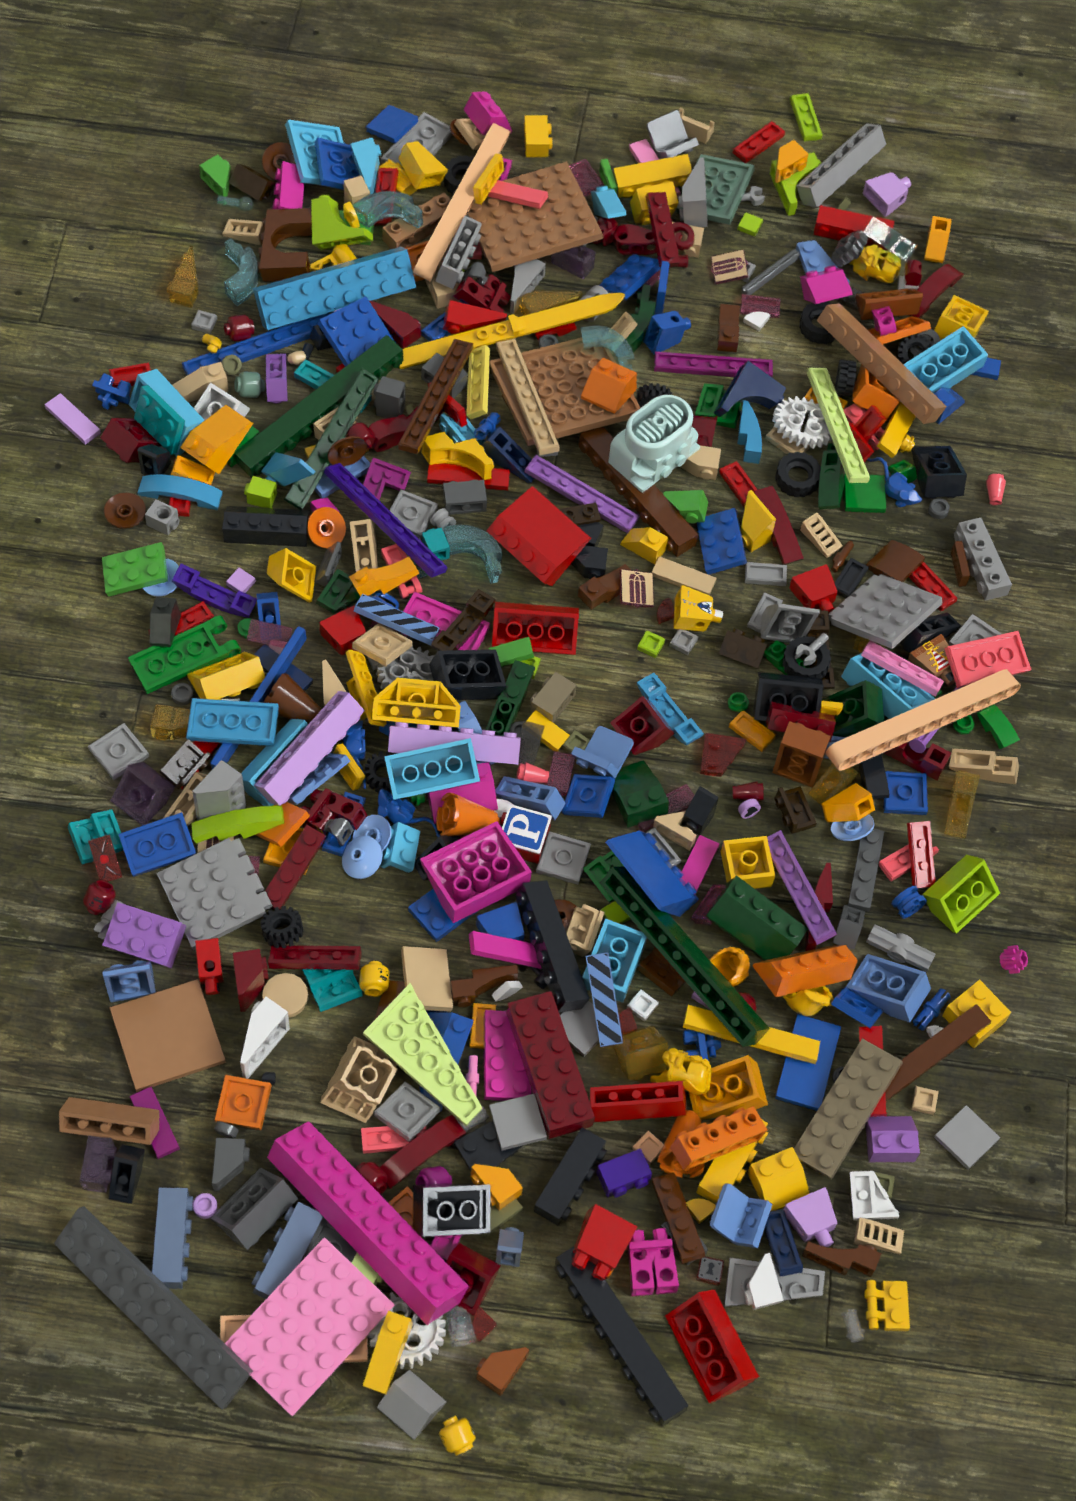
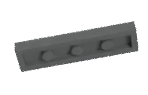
[847,829,884,912]

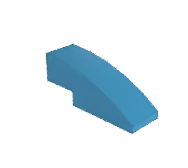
[737,400,762,464]

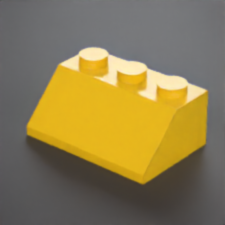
[187,652,265,700]

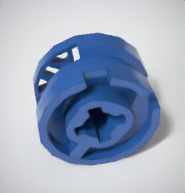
[891,886,927,919]

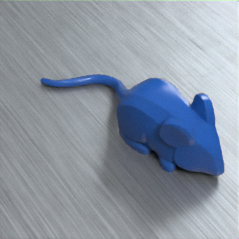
[867,457,922,507]
[342,721,366,789]
[378,789,440,837]

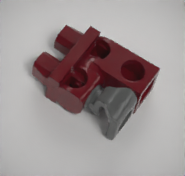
[453,262,511,313]
[302,788,367,846]

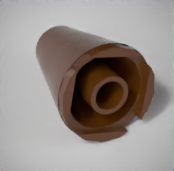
[263,673,322,724]

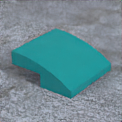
[67,810,123,864]
[302,969,363,1012]

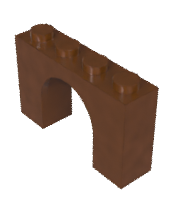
[257,208,312,282]

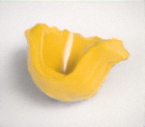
[783,986,834,1016]

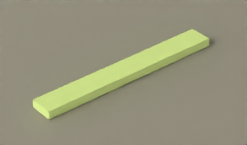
[807,368,870,483]

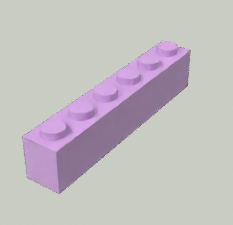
[254,691,364,806]
[388,722,521,765]

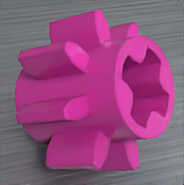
[1000,945,1028,974]

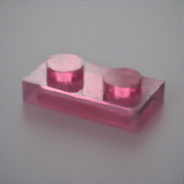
[691,884,726,925]

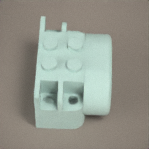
[608,395,701,493]

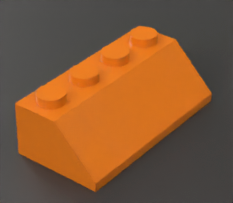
[753,945,858,997]

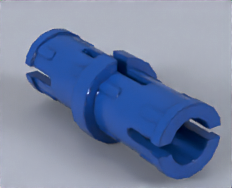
[474,412,501,440]
[913,988,951,1030]

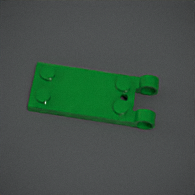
[128,616,241,694]

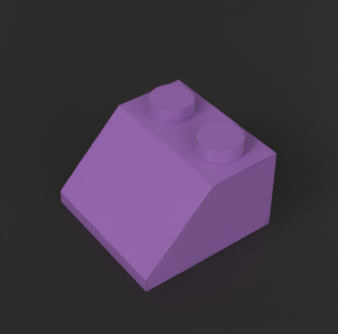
[865,1116,920,1162]

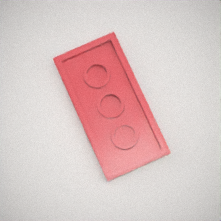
[944,631,1031,688]

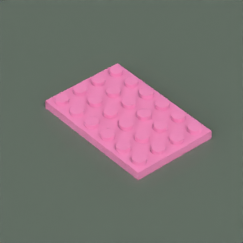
[225,1237,395,1417]

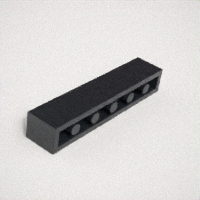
[516,880,590,1012]

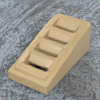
[222,219,264,245]
[800,513,843,558]
[854,1217,904,1254]

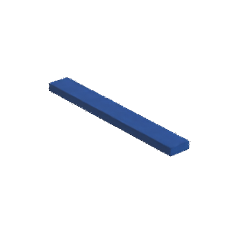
[182,313,329,375]
[210,626,307,769]

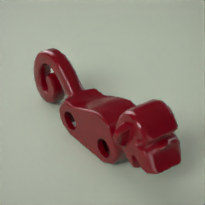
[592,217,695,255]
[346,406,444,452]

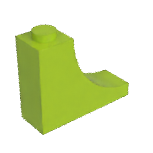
[770,152,821,216]
[311,195,373,250]

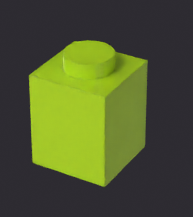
[244,476,277,508]

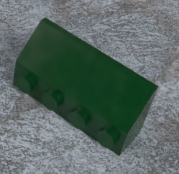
[705,875,808,961]

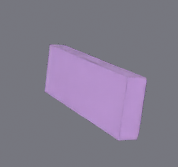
[45,393,101,445]

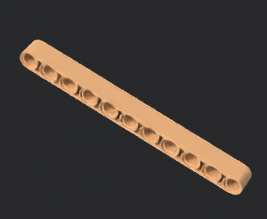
[413,123,510,282]
[825,669,1021,771]

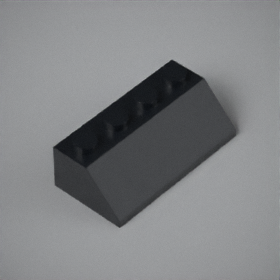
[222,506,310,547]

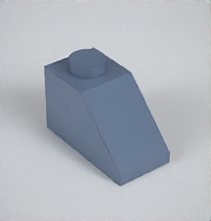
[496,1227,524,1267]

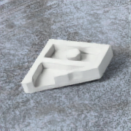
[850,1171,899,1220]

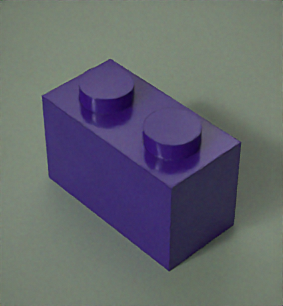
[596,1148,652,1198]

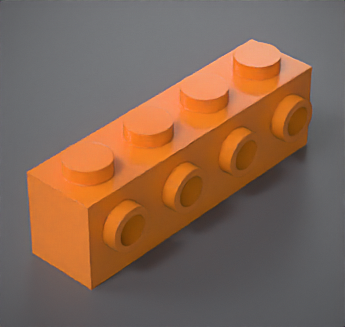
[670,1106,768,1171]

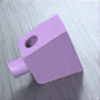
[863,172,911,217]
[783,1187,837,1247]

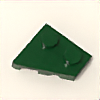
[316,569,360,614]

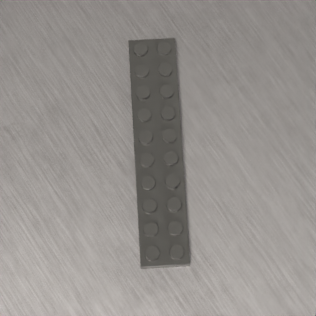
[54,1206,253,1409]

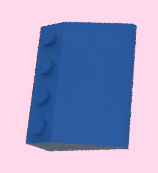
[605,831,699,917]

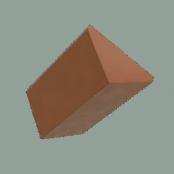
[855,288,923,320]

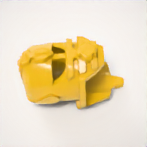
[849,245,901,283]
[650,1048,712,1095]

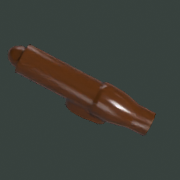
[831,541,854,572]

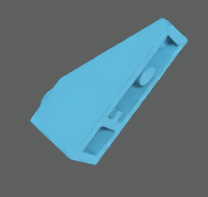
[351,138,381,199]
[591,185,626,218]

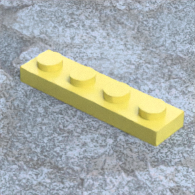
[466,345,490,419]

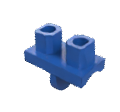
[92,373,131,409]
[683,1029,722,1060]

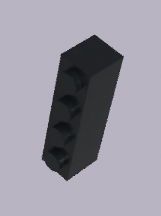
[534,1127,607,1226]

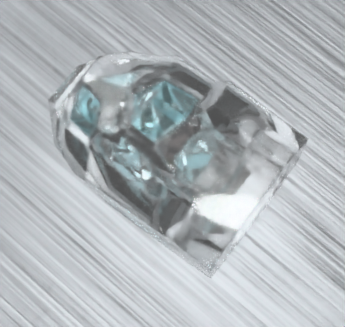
[446,1306,476,1347]

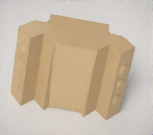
[320,1036,397,1123]

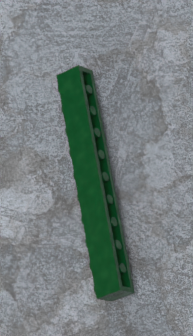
[234,335,404,478]
[600,866,770,1047]

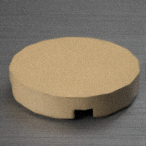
[262,973,308,1018]

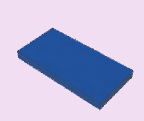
[775,1014,841,1111]

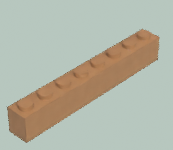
[817,303,947,424]

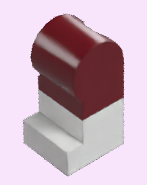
[898,260,922,290]

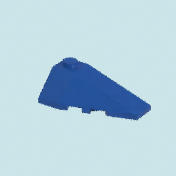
[420,1012,474,1112]

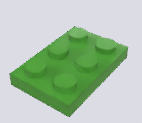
[102,542,168,597]

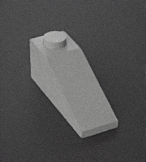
[510,259,546,314]

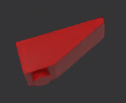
[443,300,507,334]

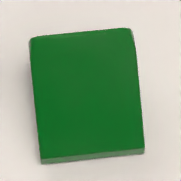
[888,460,917,483]

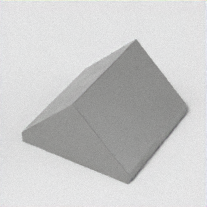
[377,1370,446,1440]

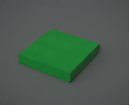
[844,474,886,513]

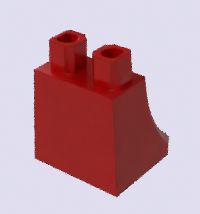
[571,1204,637,1281]

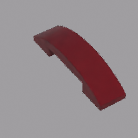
[909,264,963,319]
[380,1114,466,1189]

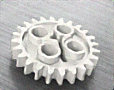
[772,396,832,449]
[367,1293,446,1369]

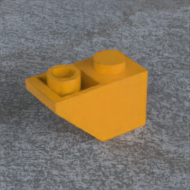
[775,140,808,183]
[924,216,952,263]
[821,783,875,822]
[470,1164,523,1210]

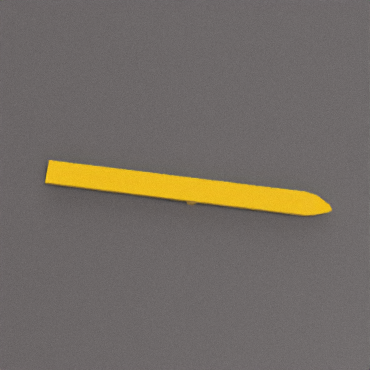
[399,293,625,369]

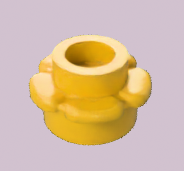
[899,434,915,453]

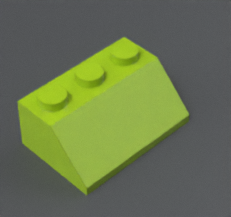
[922,855,1000,934]

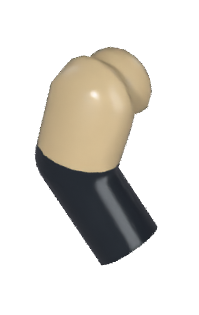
[287,343,314,365]

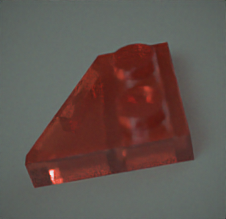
[700,733,746,777]

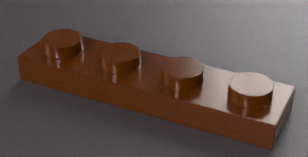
[652,1172,705,1264]

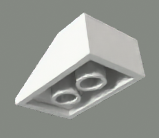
[194,382,250,420]
[240,997,290,1079]

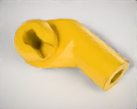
[202,334,222,354]

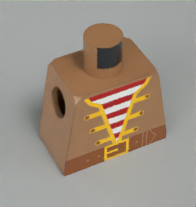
[907,634,955,686]

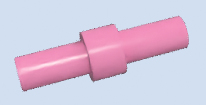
[466,1055,480,1096]

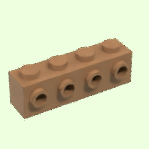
[383,193,451,249]
[59,1097,159,1145]

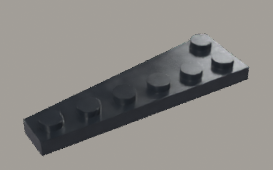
[454,1121,524,1172]

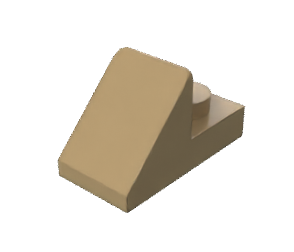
[653,811,697,851]

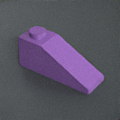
[266,354,288,403]

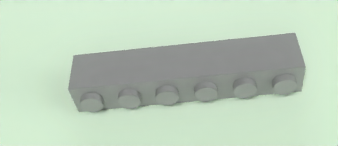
[797,123,886,207]

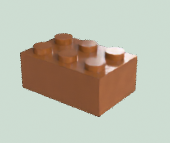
[772,721,831,788]

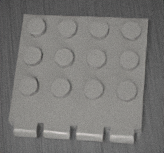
[828,574,942,649]
[157,838,272,950]

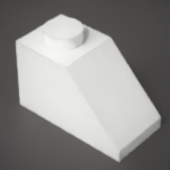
[744,1253,783,1310]

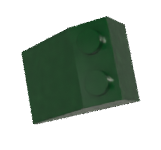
[822,680,884,737]
[605,760,669,828]

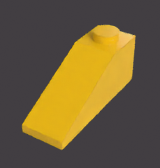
[363,1310,413,1395]

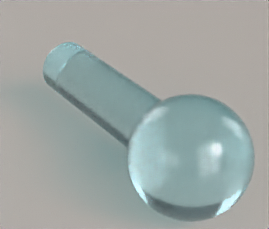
[217,196,253,211]

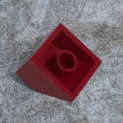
[100,418,162,463]
[610,696,675,755]
[233,949,269,1012]
[446,1243,501,1316]

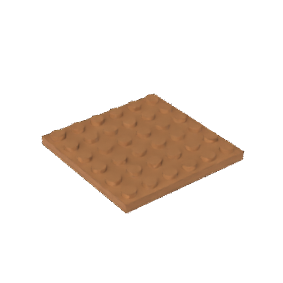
[467,162,603,272]
[489,333,641,446]

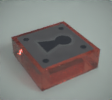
[696,1256,724,1286]

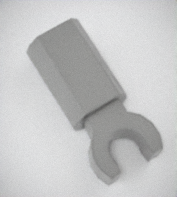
[94,900,123,939]

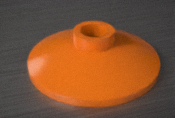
[307,507,346,549]

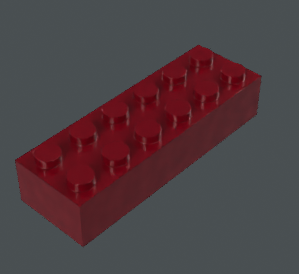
[506,991,595,1139]

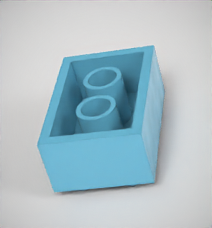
[582,919,647,1003]

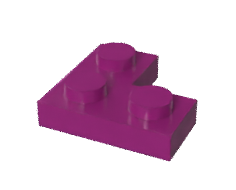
[363,457,411,500]

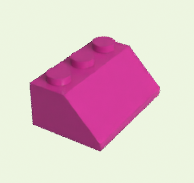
[426,762,498,824]

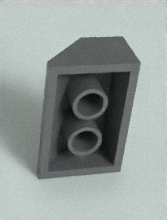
[210,1168,298,1250]

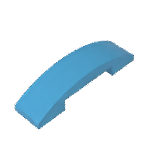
[137,475,223,510]
[637,673,704,745]

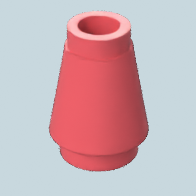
[986,474,1006,505]
[516,762,549,784]

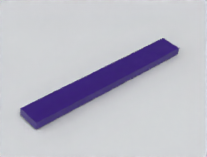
[323,463,448,578]

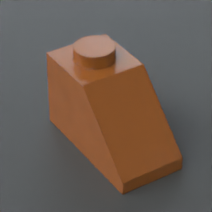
[476,1347,529,1396]

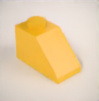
[620,527,668,565]

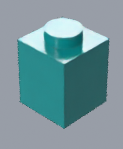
[422,527,450,561]

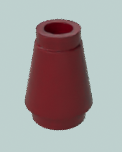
[733,781,764,801]

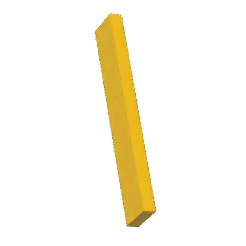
[683,1005,820,1064]

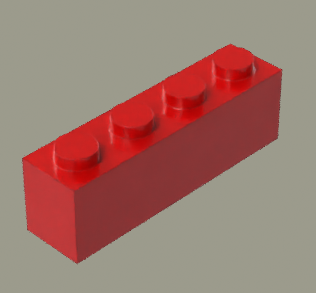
[813,205,895,251]
[590,1081,686,1122]

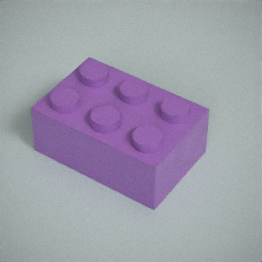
[103,902,186,969]

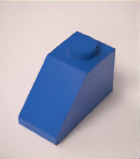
[934,387,966,424]
[256,592,282,641]

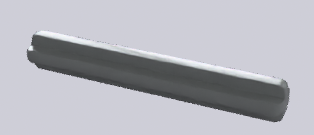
[741,249,800,297]

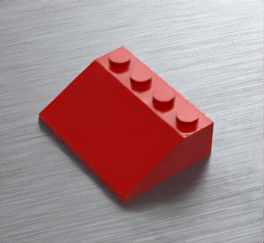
[487,486,591,586]

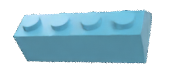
[903,326,988,394]
[129,369,205,457]
[841,653,935,719]
[241,719,308,806]
[384,738,480,800]

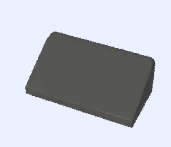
[314,542,342,586]

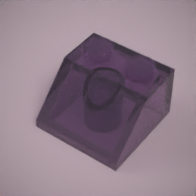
[110,761,175,826]

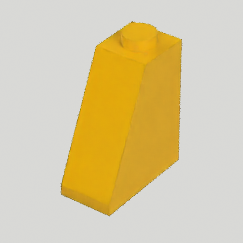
[398,141,448,189]

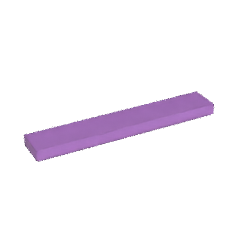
[525,455,639,534]
[767,830,837,945]

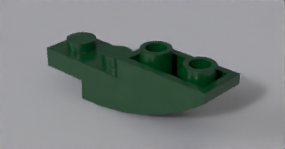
[621,284,656,357]
[818,443,845,510]
[486,660,535,736]

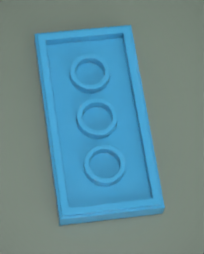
[186,698,279,746]

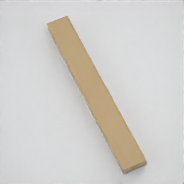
[496,339,559,456]

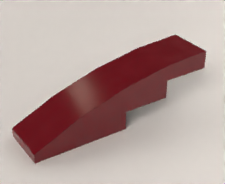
[753,486,803,565]
[805,863,833,951]

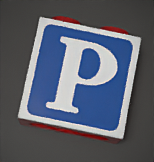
[500,804,552,864]

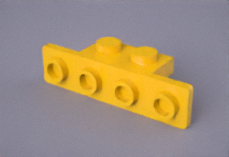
[346,650,387,727]

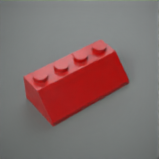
[492,602,579,655]
[665,1289,759,1403]

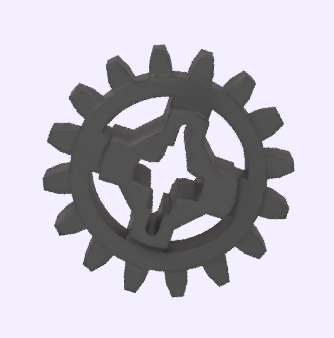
[830,230,868,267]

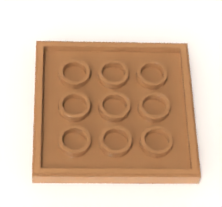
[110,979,226,1092]

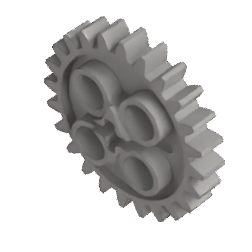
[376,646,435,689]

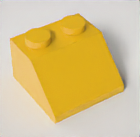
[747,1147,810,1211]

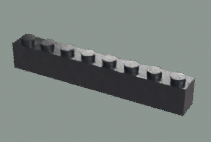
[554,1246,689,1427]

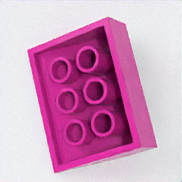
[420,821,532,923]

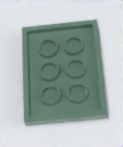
[676,154,754,225]

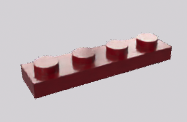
[645,192,680,267]
[265,825,326,910]
[268,945,362,970]

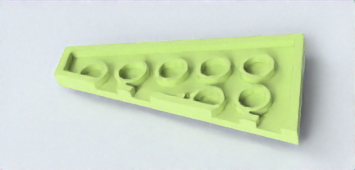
[363,983,482,1127]

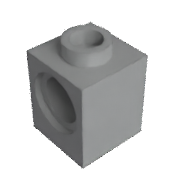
[145,499,180,535]

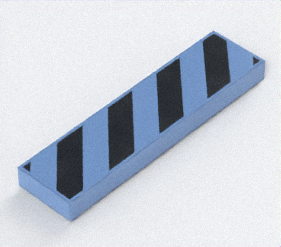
[354,594,439,646]
[586,952,623,1047]

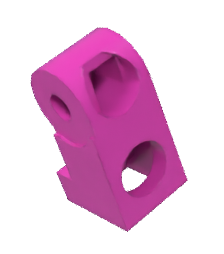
[872,306,897,336]

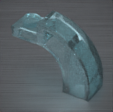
[353,191,423,228]
[864,216,918,262]
[224,238,258,306]
[581,326,635,371]
[444,525,502,584]

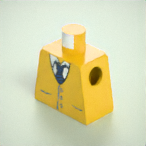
[673,585,723,632]

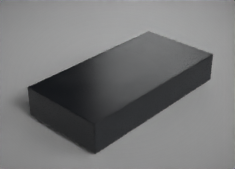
[835,558,869,598]

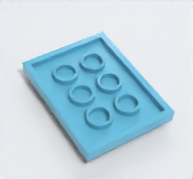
[285,120,344,185]

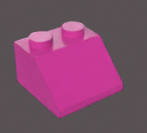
[464,91,512,135]
[800,266,853,304]

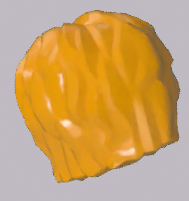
[709,947,750,987]

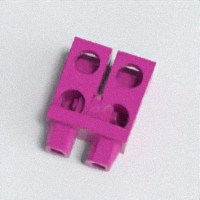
[627,1228,679,1297]

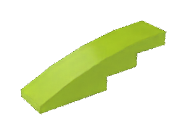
[191,805,284,844]

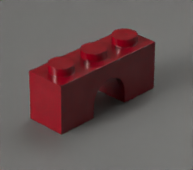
[766,702,836,742]
[884,741,951,781]

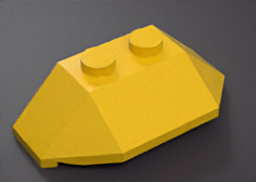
[372,677,461,727]

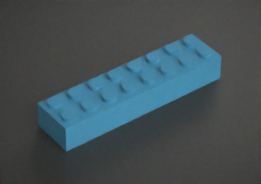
[253,247,416,330]

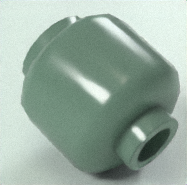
[234,371,265,398]

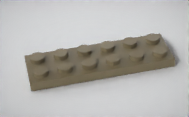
[794,1038,903,1180]

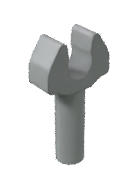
[741,186,765,206]
[795,633,829,666]

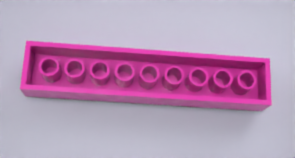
[267,1121,469,1325]

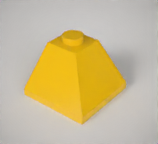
[741,490,776,552]
[267,548,316,603]

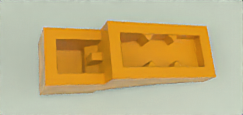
[349,556,420,597]

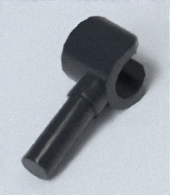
[529,966,547,989]
[262,1072,276,1085]

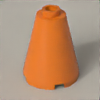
[436,792,500,836]
[658,1110,705,1178]

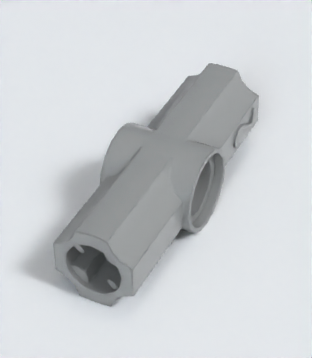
[866,924,936,972]

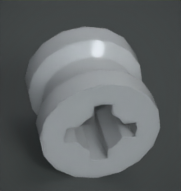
[430,508,456,534]

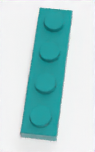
[294,359,372,414]

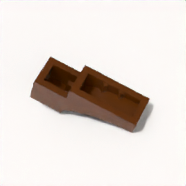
[717,304,740,352]
[578,564,638,610]
[451,965,518,1007]
[802,1241,881,1277]

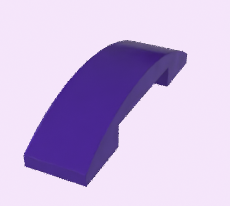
[172,563,257,618]

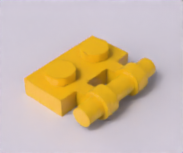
[864,1280,910,1331]

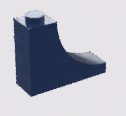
[714,361,786,417]

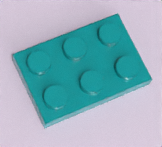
[134,385,185,454]

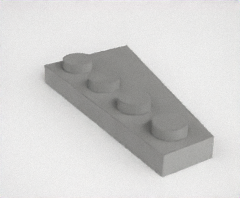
[724,1258,825,1307]

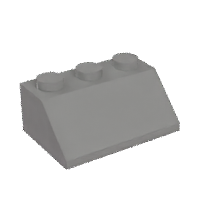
[192,760,246,821]

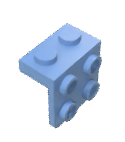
[571,726,634,778]
[710,1183,773,1248]

